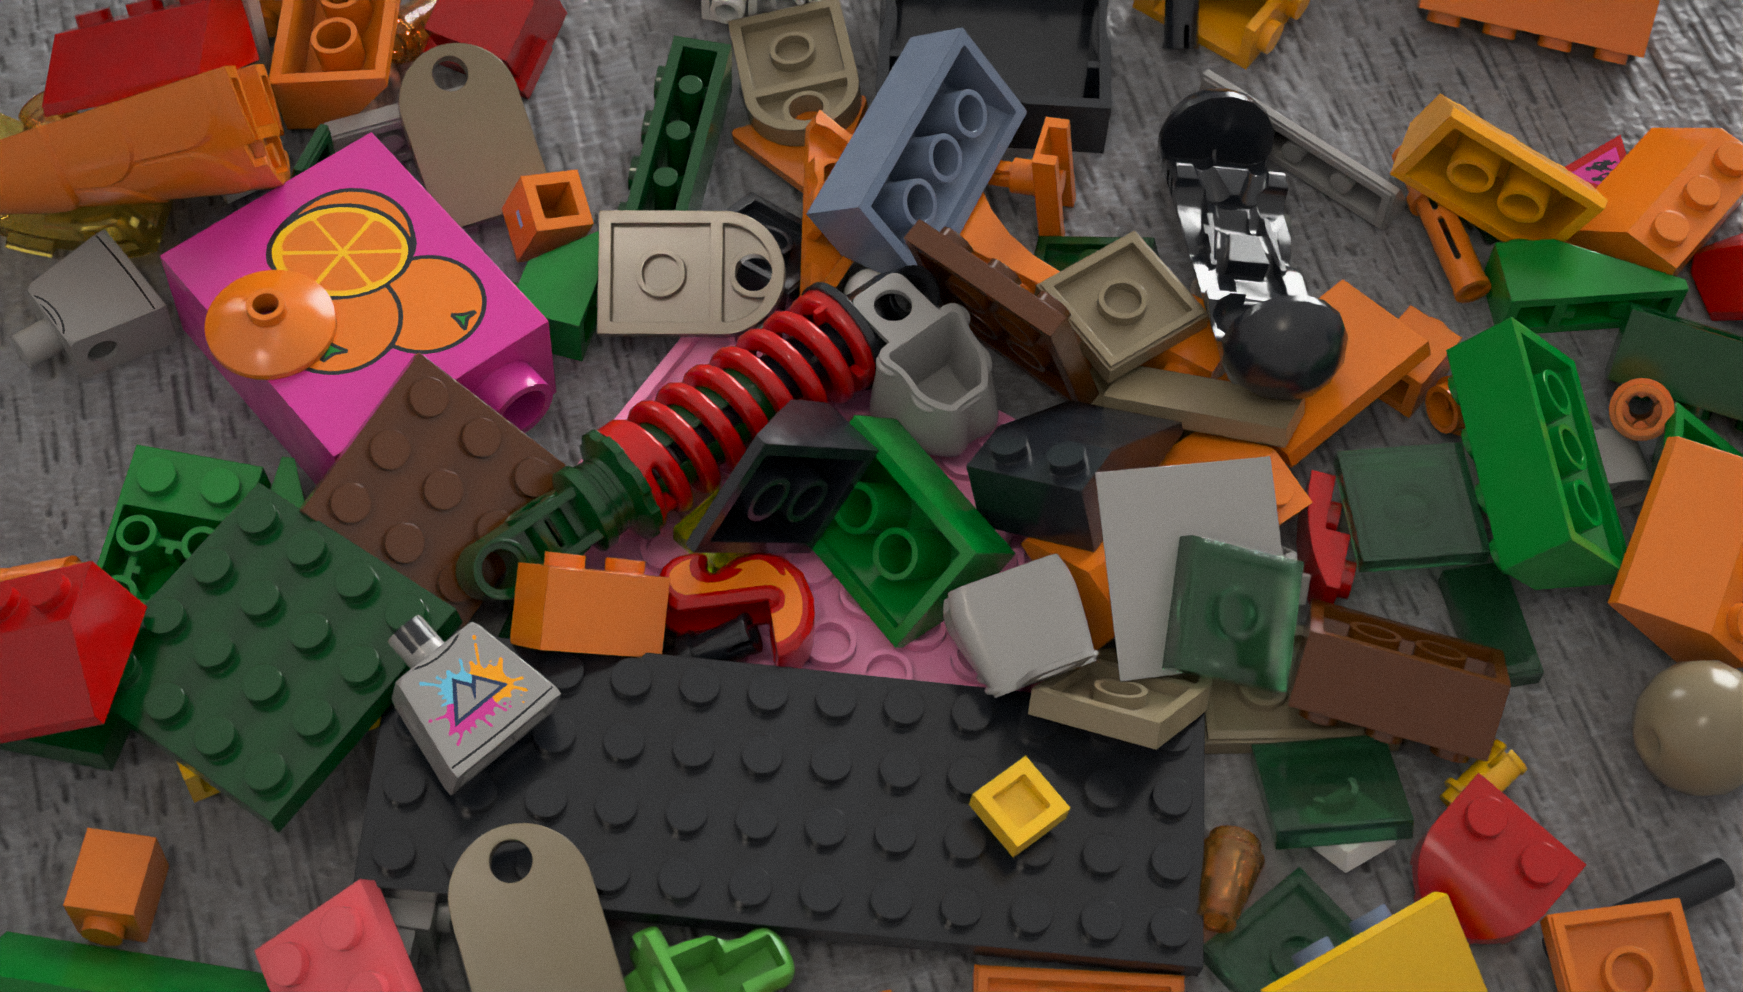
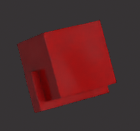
[422,0,568,100]

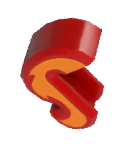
[659,553,815,669]

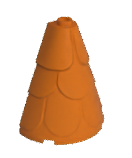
[0,64,291,215]

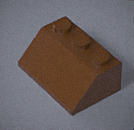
[1288,598,1511,763]

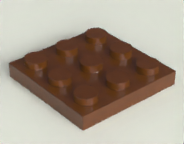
[904,219,1099,404]
[299,352,567,631]

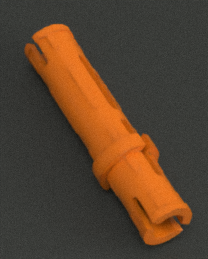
[1392,146,1492,303]

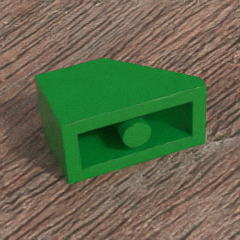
[513,231,599,361]

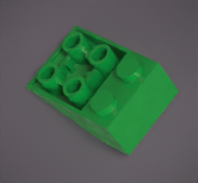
[97,444,272,604]

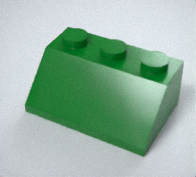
[812,415,1016,648]

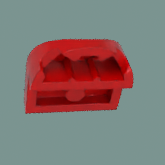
[1410,772,1586,945]

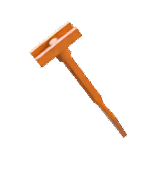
[732,95,1076,236]

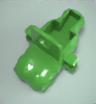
[624,926,795,992]

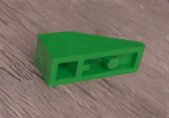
[1484,238,1689,334]

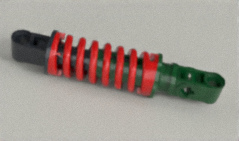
[456,265,940,601]

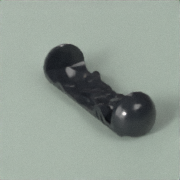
[1157,87,1348,401]

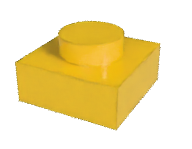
[969,756,1071,858]

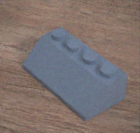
[806,27,1027,273]

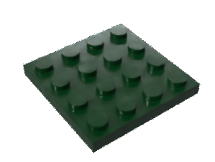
[108,483,463,833]

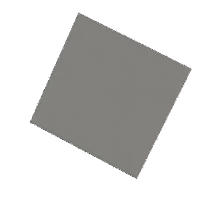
[1095,456,1295,682]

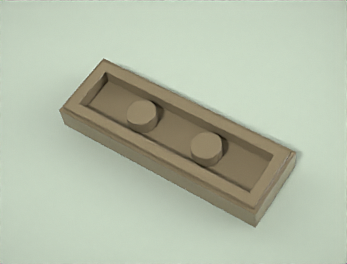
[1103,366,1305,448]

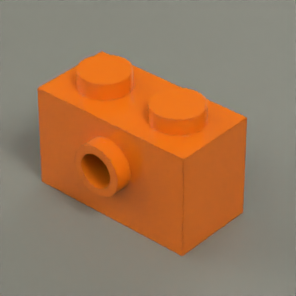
[510,552,670,657]

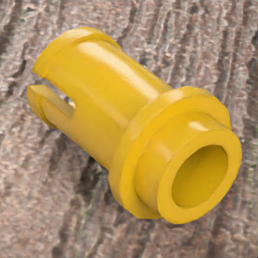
[1439,739,1527,807]

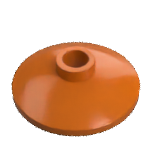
[204,270,337,380]

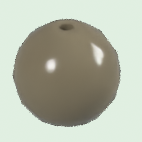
[1631,660,1743,796]

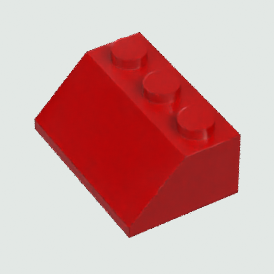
[42,0,260,117]
[0,561,147,744]

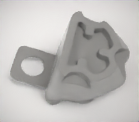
[853,273,998,457]
[943,554,1099,698]

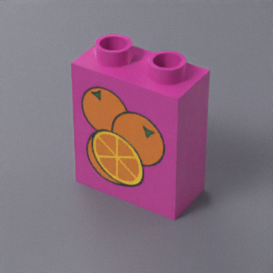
[160,132,556,485]

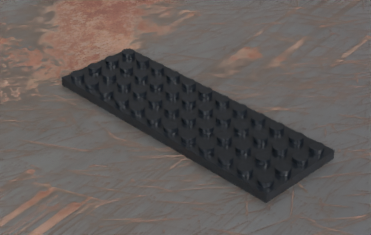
[353,633,1205,977]

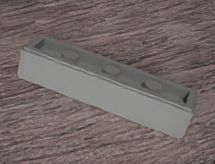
[1199,69,1406,231]

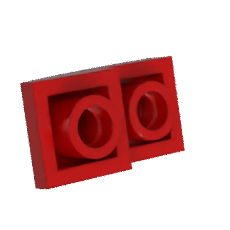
[1296,470,1357,605]

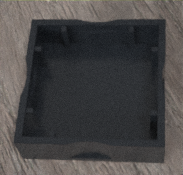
[875,0,1112,153]

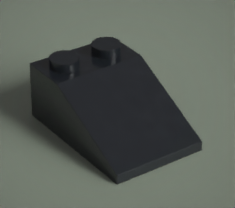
[685,399,879,553]
[966,400,1183,552]

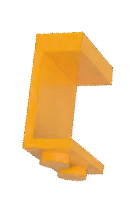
[1133,0,1310,70]

